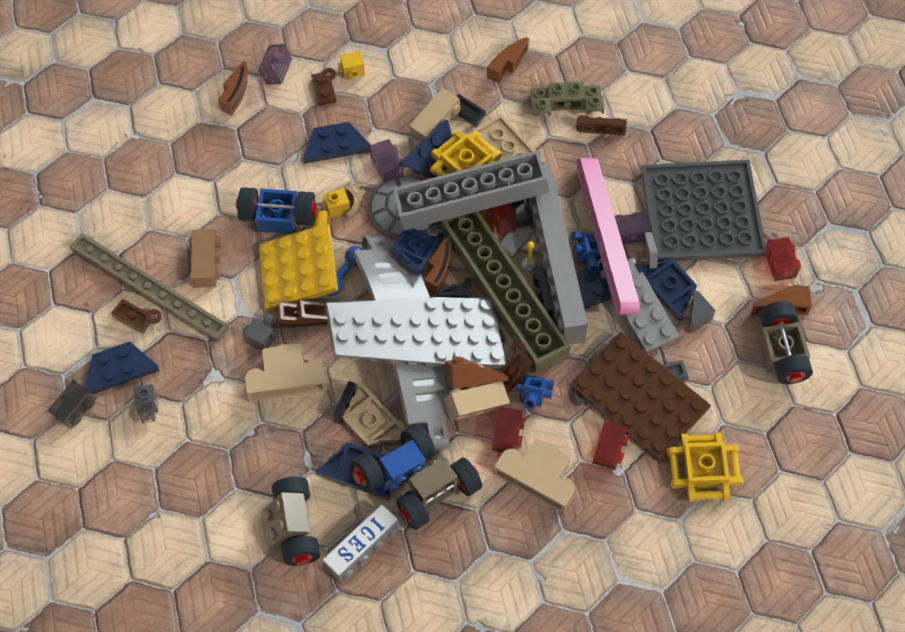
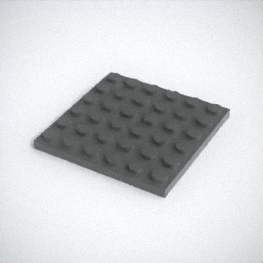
[641,160,767,262]

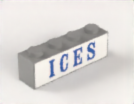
[322,504,400,583]

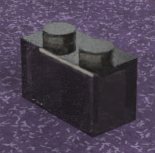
[47,379,97,429]

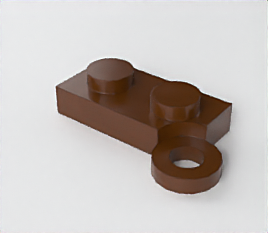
[312,68,337,106]
[111,299,162,334]
[500,341,534,392]

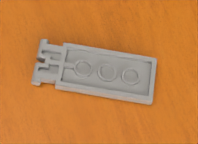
[600,257,680,353]

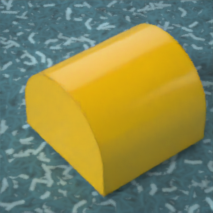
[312,211,331,228]

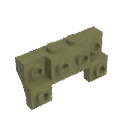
[530,81,605,117]

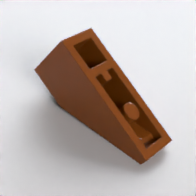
[751,284,812,315]
[445,356,509,389]

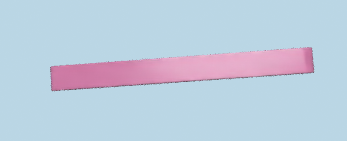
[577,158,640,315]

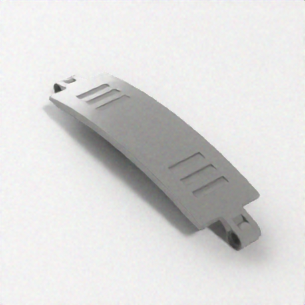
[354,235,460,451]

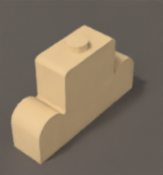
[245,344,327,402]
[494,439,575,514]

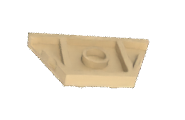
[342,382,406,448]

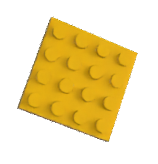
[259,223,338,312]

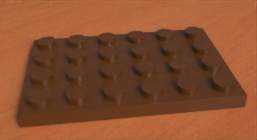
[569,332,711,463]

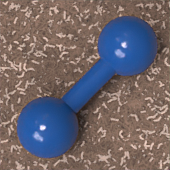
[327,246,363,296]

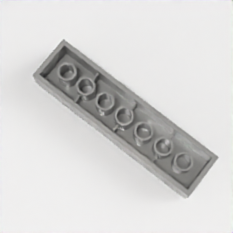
[393,150,550,230]

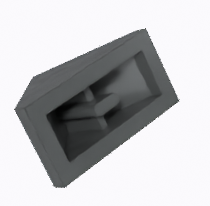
[688,290,716,333]

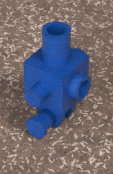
[571,231,601,273]
[516,374,555,410]

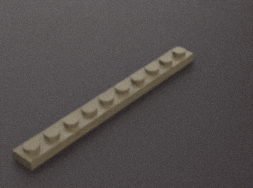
[70,233,229,342]

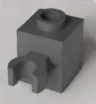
[243,314,275,351]
[133,384,159,424]

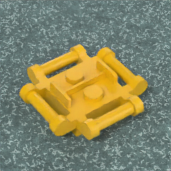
[430,131,502,176]
[667,432,744,502]

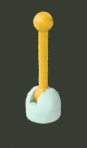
[521,242,536,273]

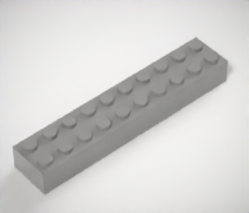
[528,164,588,345]

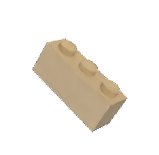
[410,88,461,141]
[443,381,510,421]

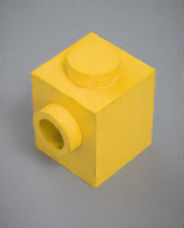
[338,51,365,79]
[321,188,350,218]

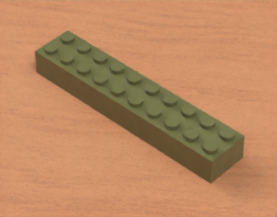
[440,211,570,374]

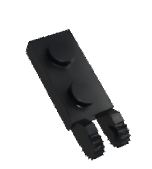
[533,266,553,319]

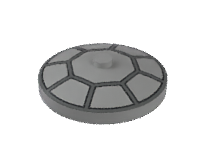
[369,176,440,240]

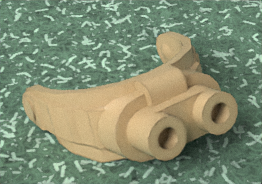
[333,181,368,218]

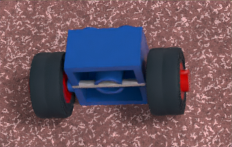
[236,187,317,234]
[349,424,435,493]

